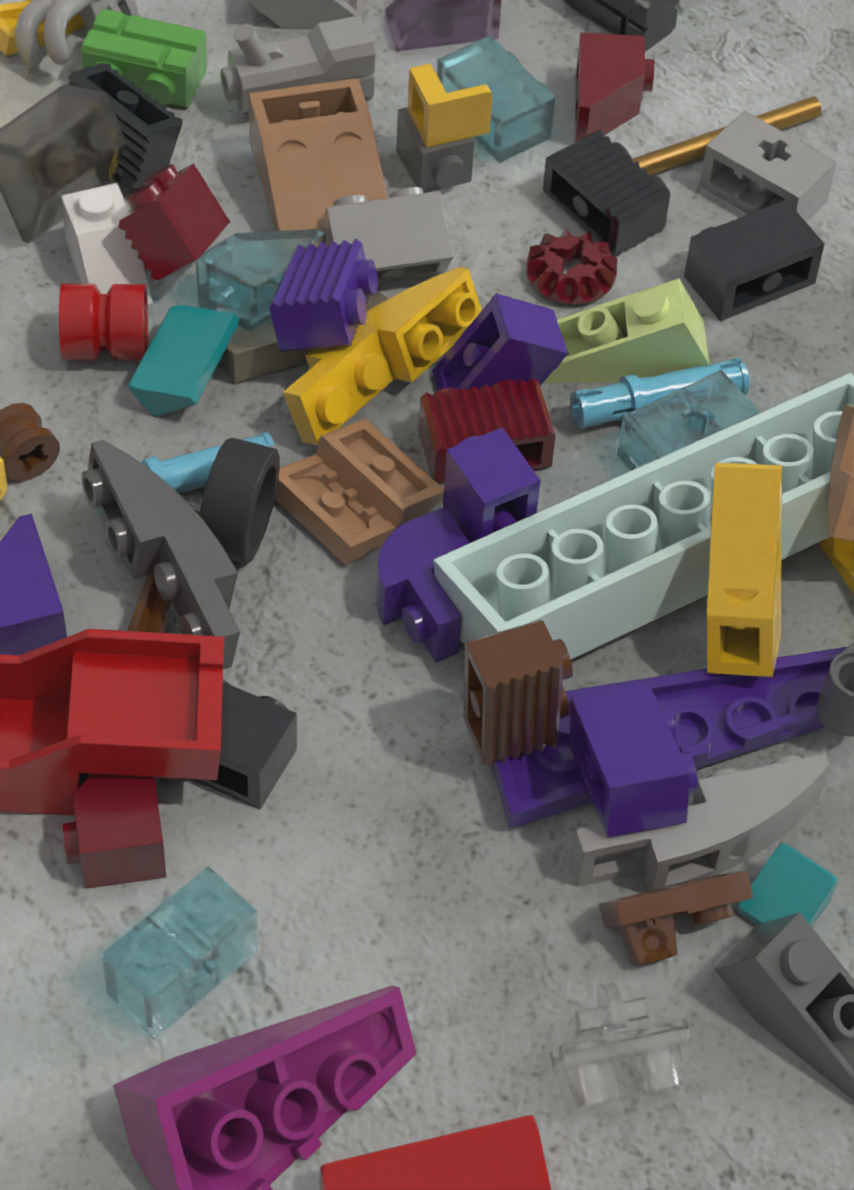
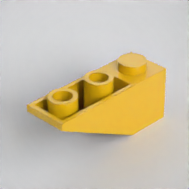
[707,463,782,677]

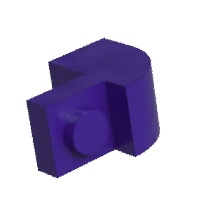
[376,507,470,663]

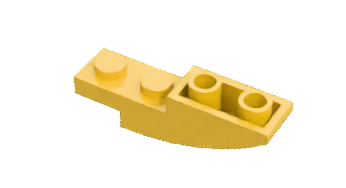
[283,267,482,446]

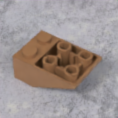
[249,78,387,261]

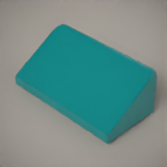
[128,305,240,417]

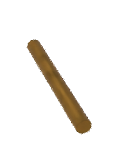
[632,96,822,175]

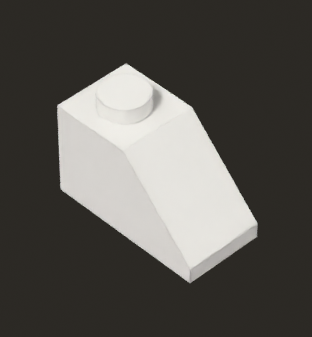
[61,183,154,312]

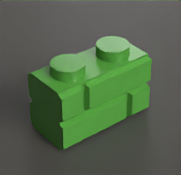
[81,8,207,109]

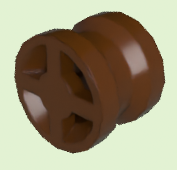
[0,403,60,481]

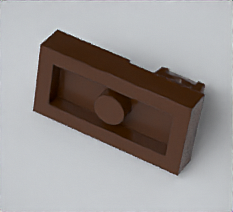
[599,871,754,964]

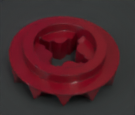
[526,228,618,304]

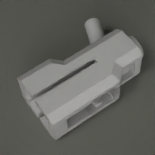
[220,15,375,114]

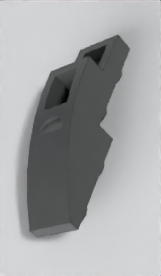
[82,440,240,670]

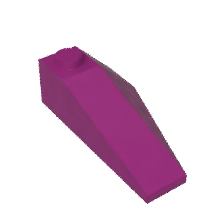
[113,985,417,1190]

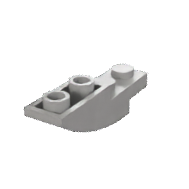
[570,753,830,891]

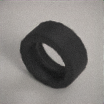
[199,438,280,564]

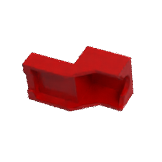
[0,629,224,816]

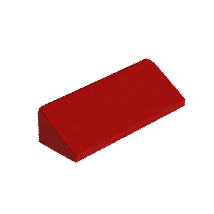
[319,1115,551,1190]

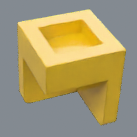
[407,63,493,147]

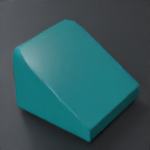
[736,842,838,927]

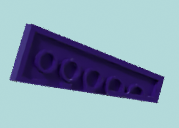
[492,646,849,828]

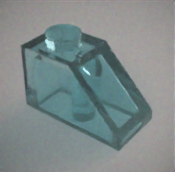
[196,229,326,332]

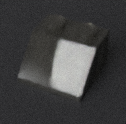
[0,84,126,243]

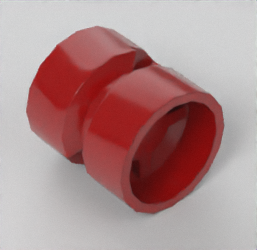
[59,283,148,361]

